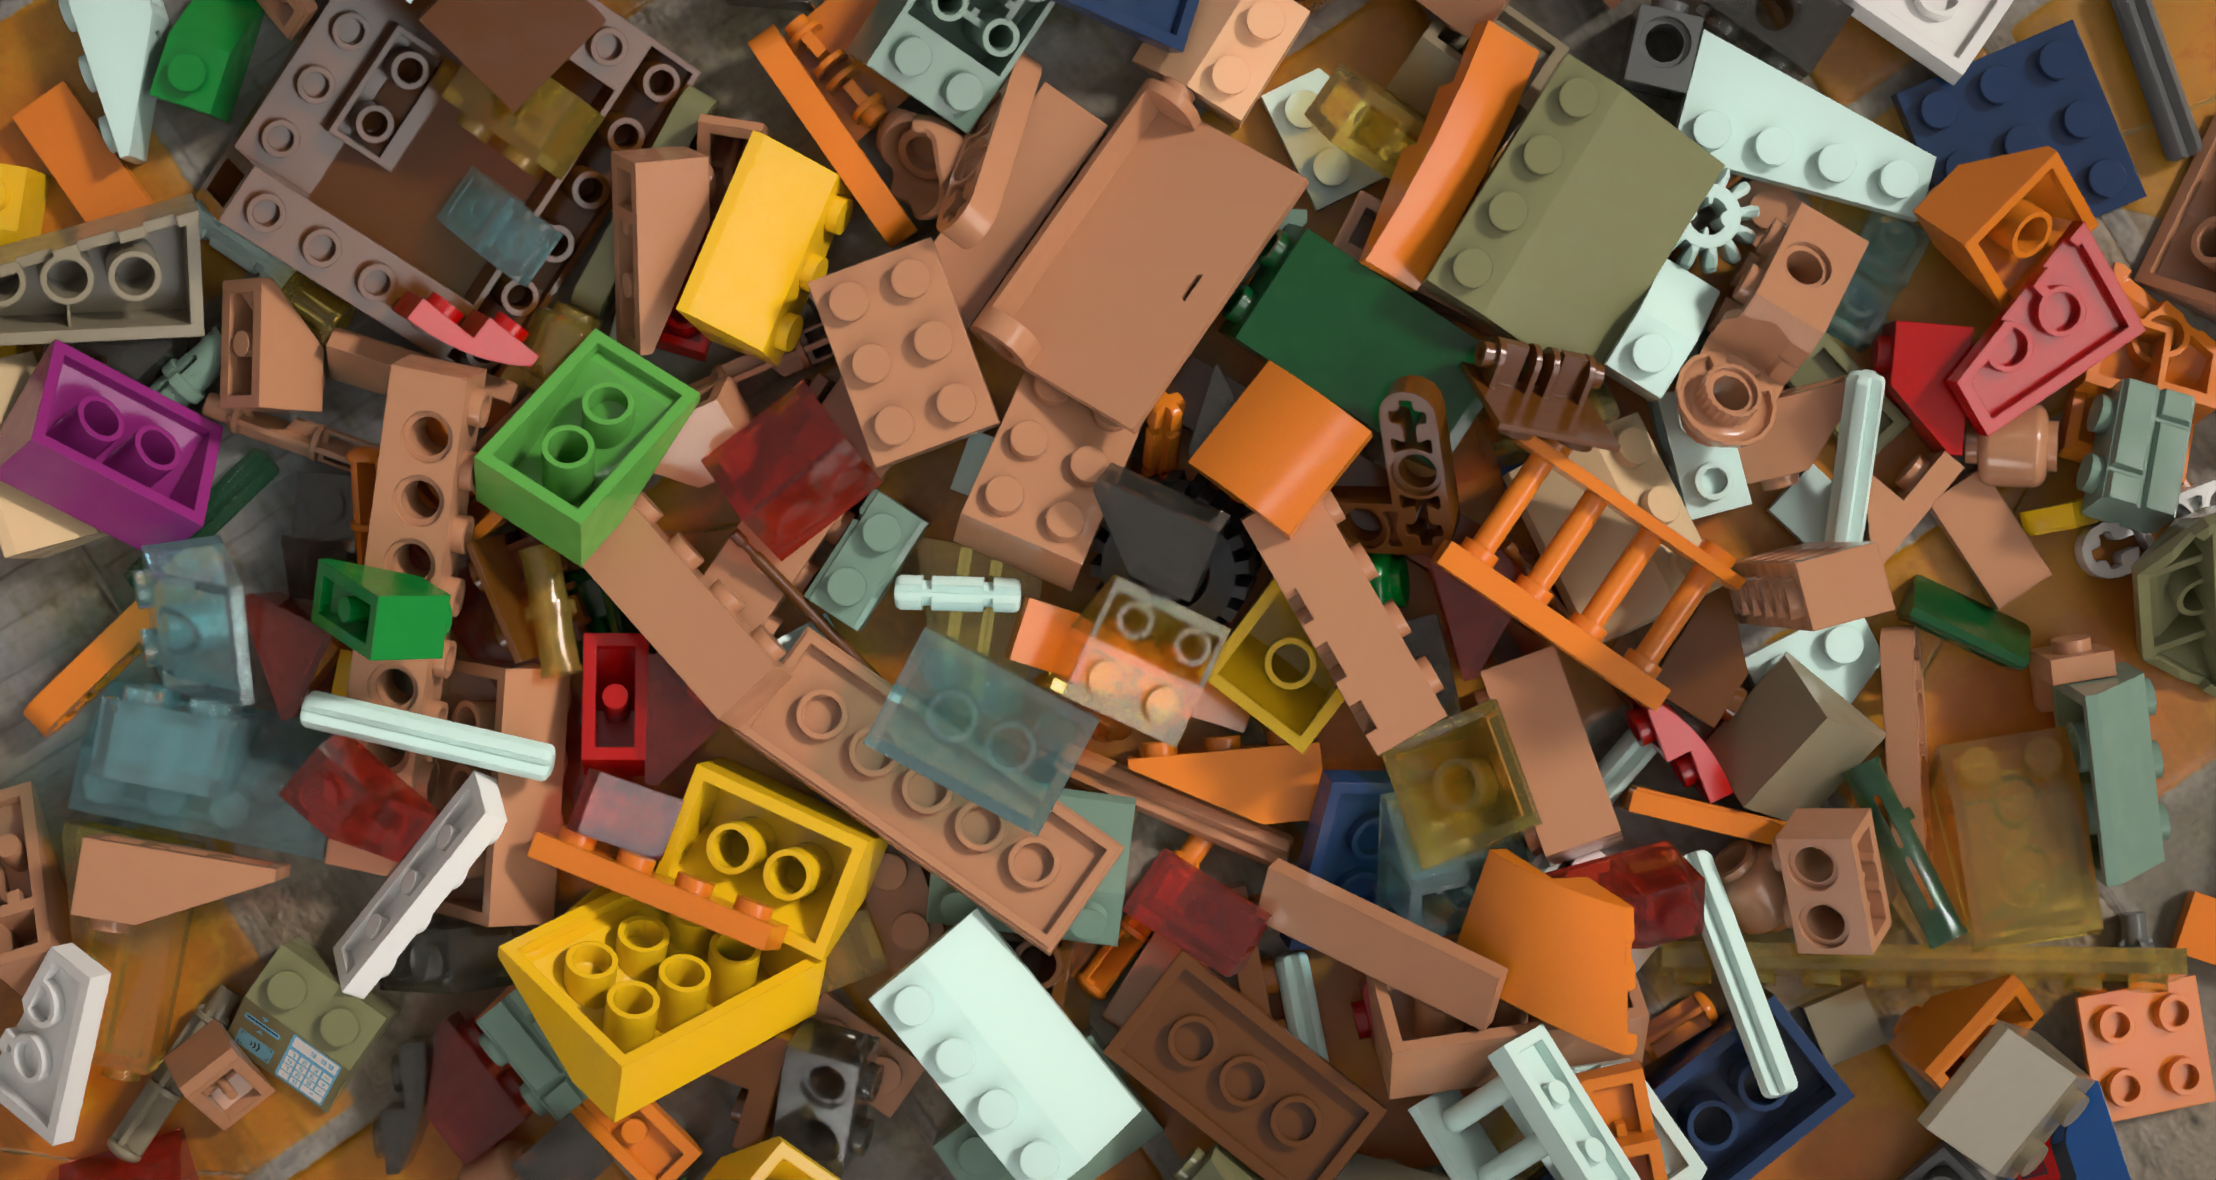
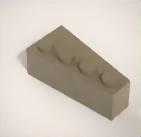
[0,193,205,346]

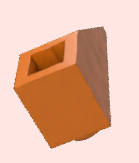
[1127,731,1322,825]

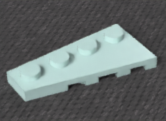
[1675,29,1937,222]

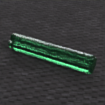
[124,448,280,595]

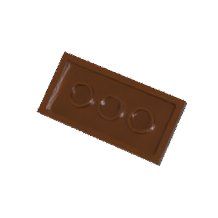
[1102,948,1388,1180]

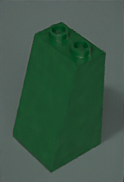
[1218,223,1483,471]

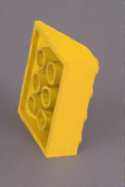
[497,869,827,1123]

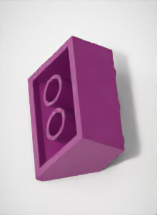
[0,339,224,561]

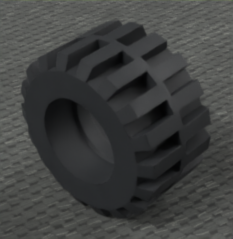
[1090,470,1262,646]

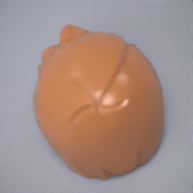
[876,107,965,220]

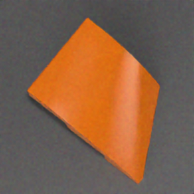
[2058,262,2216,485]
[1456,849,1637,1055]

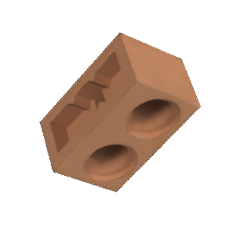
[1772,808,1892,955]

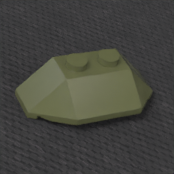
[2131,505,2216,697]

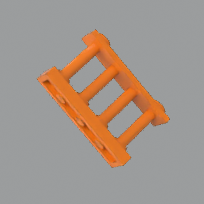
[1430,436,1746,712]

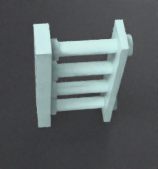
[1408,1024,1641,1180]

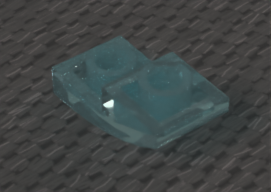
[436,165,564,287]
[1826,211,1931,353]

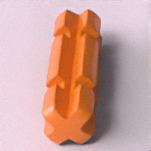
[1140,392,1185,484]

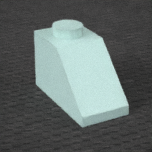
[1602,258,1720,402]

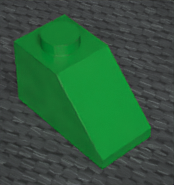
[149,0,265,124]
[311,559,452,661]

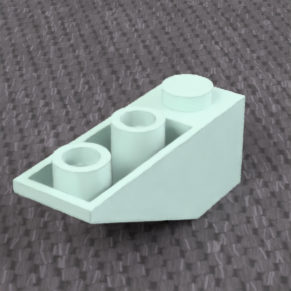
[58,0,169,165]

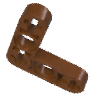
[1330,375,1461,555]

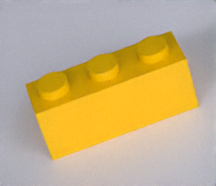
[676,130,853,367]
[655,757,888,961]

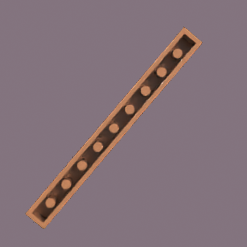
[704,82,1109,637]

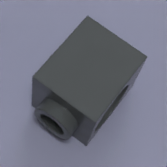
[1616,0,1704,101]

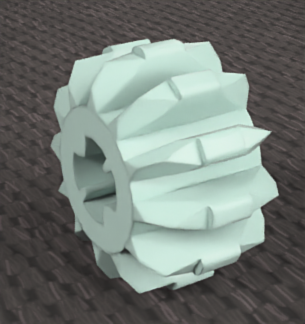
[1672,167,1760,274]

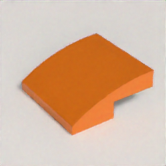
[1188,360,1373,540]

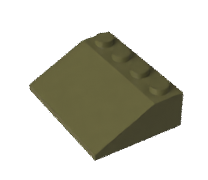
[1420,53,1725,364]

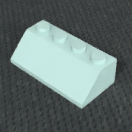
[869,907,1142,1180]

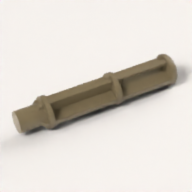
[107,983,242,1163]

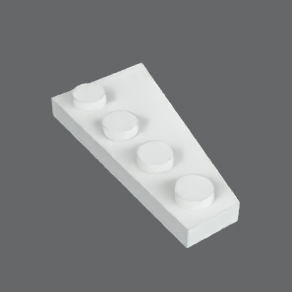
[1829,0,2014,86]

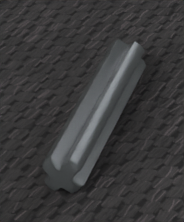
[2110,0,2203,162]

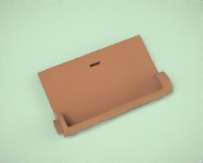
[970,76,1309,434]

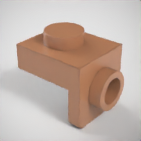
[2029,634,2117,713]

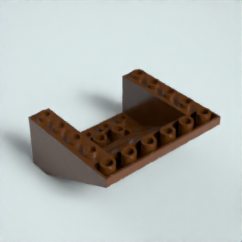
[195,0,701,378]

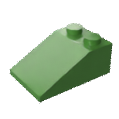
[474,328,700,567]

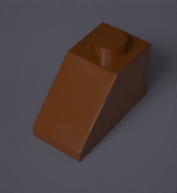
[1656,586,1748,728]

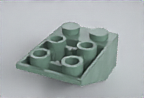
[845,0,1055,134]

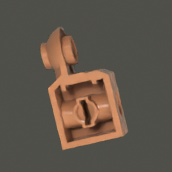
[1675,202,1869,448]

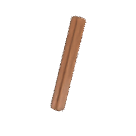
[1053,742,1294,867]

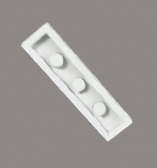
[333,770,507,999]

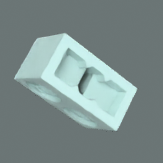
[1646,391,1752,520]

